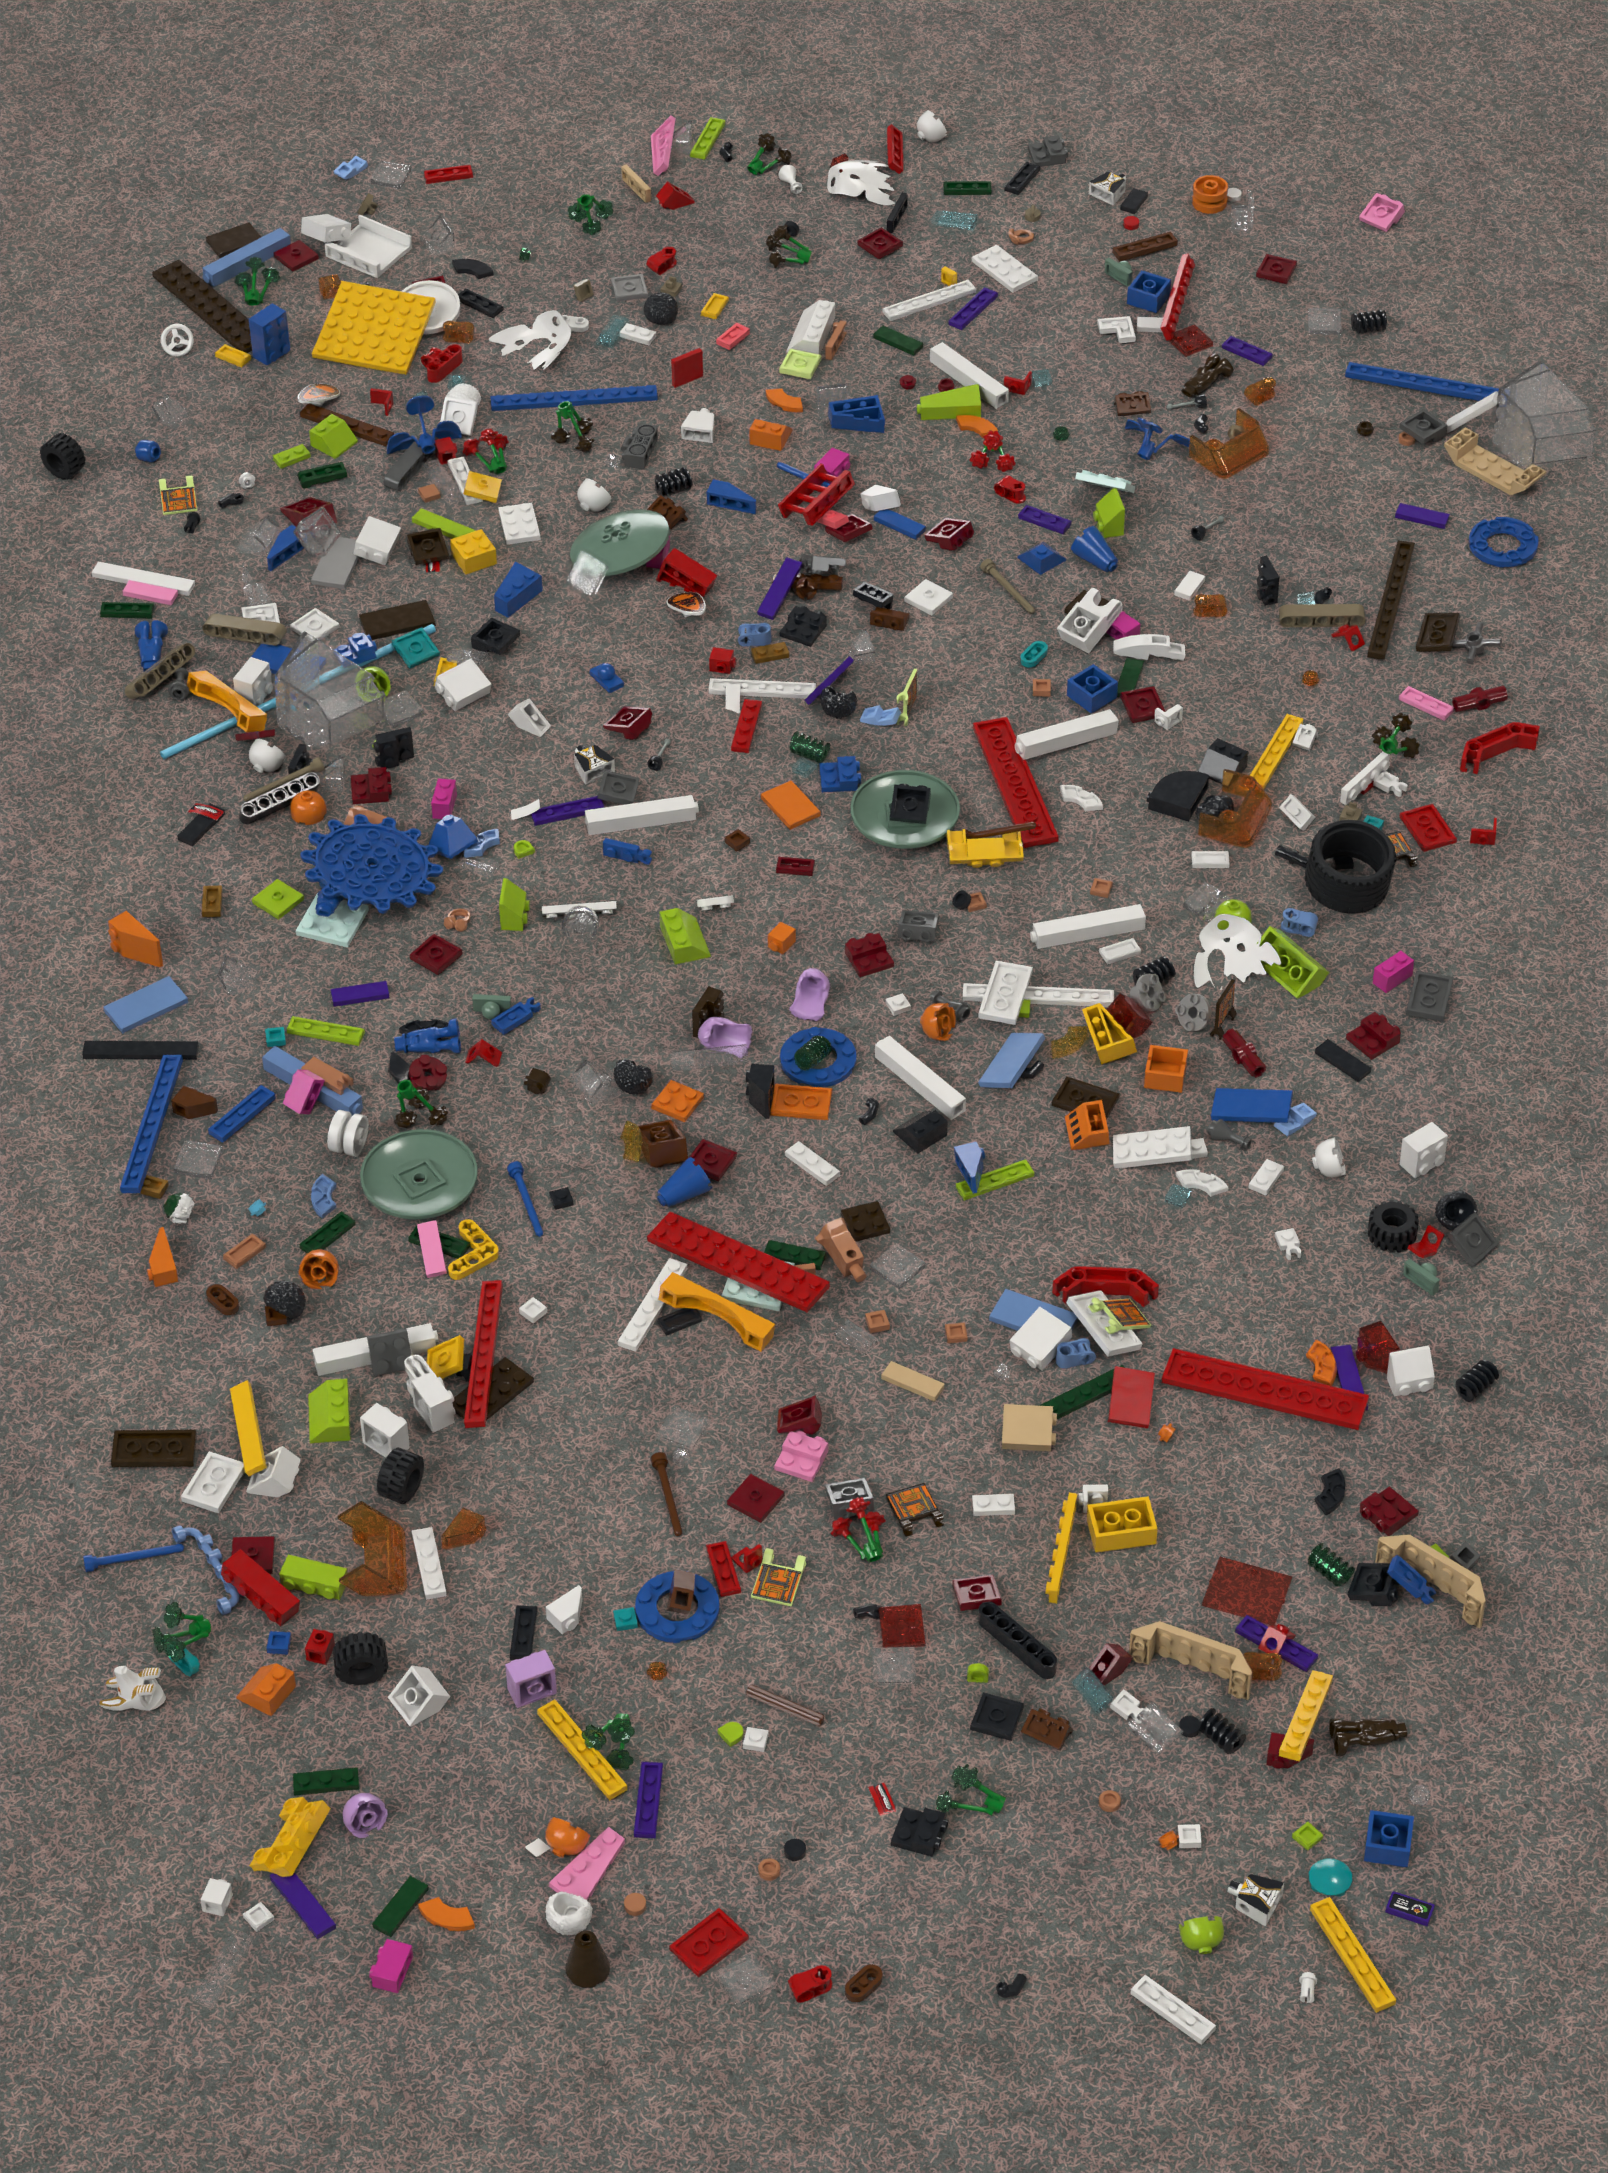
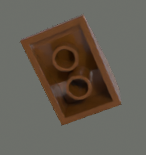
[634,1120,688,1168]

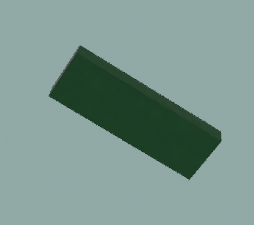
[943,181,992,195]
[873,325,923,356]
[100,602,154,619]
[1117,658,1144,698]
[299,1211,356,1253]
[408,1226,470,1259]
[372,1876,429,1937]

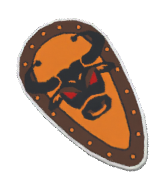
[298,383,340,407]
[667,592,706,617]

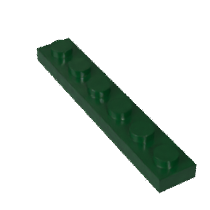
[1038,1365,1125,1419]

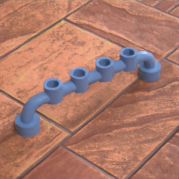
[172,1525,240,1616]

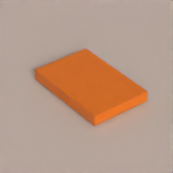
[761,780,821,830]
[770,1084,832,1120]

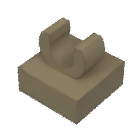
[357,193,378,215]
[661,276,682,297]
[573,279,594,302]
[1339,802,1363,821]

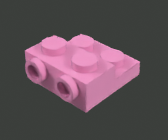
[1359,193,1405,232]
[774,1430,828,1482]

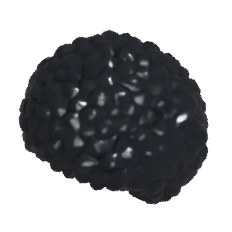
[644,292,678,325]
[820,686,857,719]
[1195,795,1234,826]
[614,1059,653,1095]
[1435,1190,1478,1231]
[263,1280,306,1320]

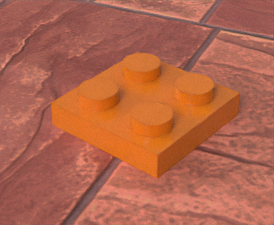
[651,1080,704,1122]

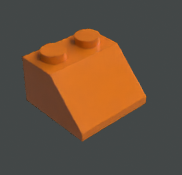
[749,419,792,451]
[236,1663,296,1716]

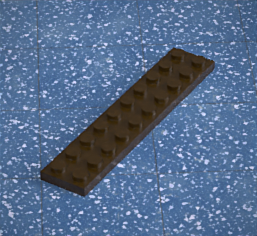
[152,260,252,353]

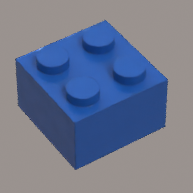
[1127,270,1171,313]
[1067,664,1118,714]
[1364,1810,1414,1868]

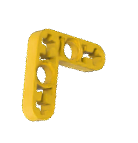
[448,1219,499,1280]

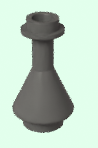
[168,668,189,700]
[930,991,971,1022]
[1208,1119,1252,1150]

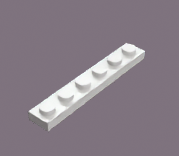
[618,1258,688,1352]

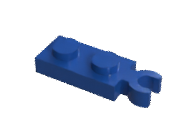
[603,838,652,865]
[491,997,541,1035]
[1387,1555,1436,1605]

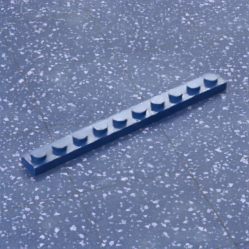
[1345,362,1513,406]
[490,385,658,411]
[120,1055,183,1193]

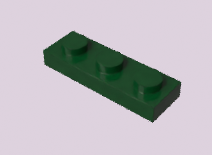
[764,1240,826,1271]
[293,1767,359,1796]

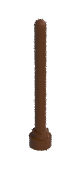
[965,822,1036,842]
[650,1452,682,1536]

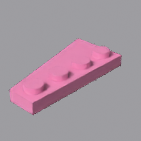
[651,115,676,176]
[549,1827,625,1900]

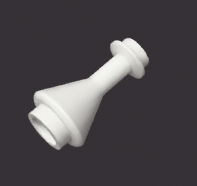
[778,165,802,194]

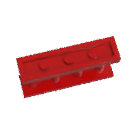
[778,463,855,526]

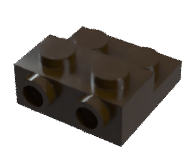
[407,528,449,565]
[692,986,724,1038]

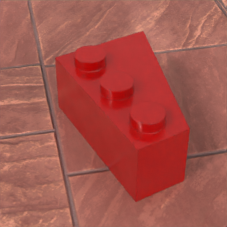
[656,548,717,597]

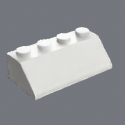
[787,300,835,355]

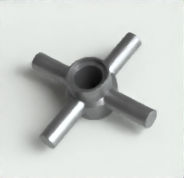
[1452,622,1502,664]

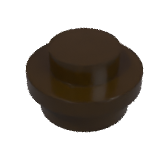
[1357,421,1374,436]

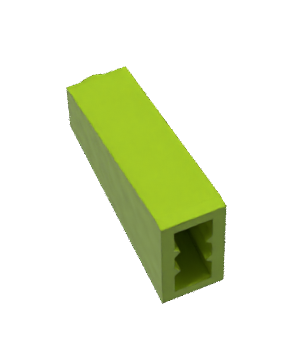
[917,384,981,420]

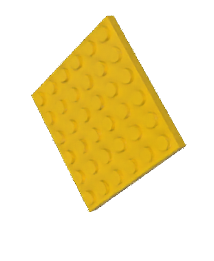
[312,281,436,375]

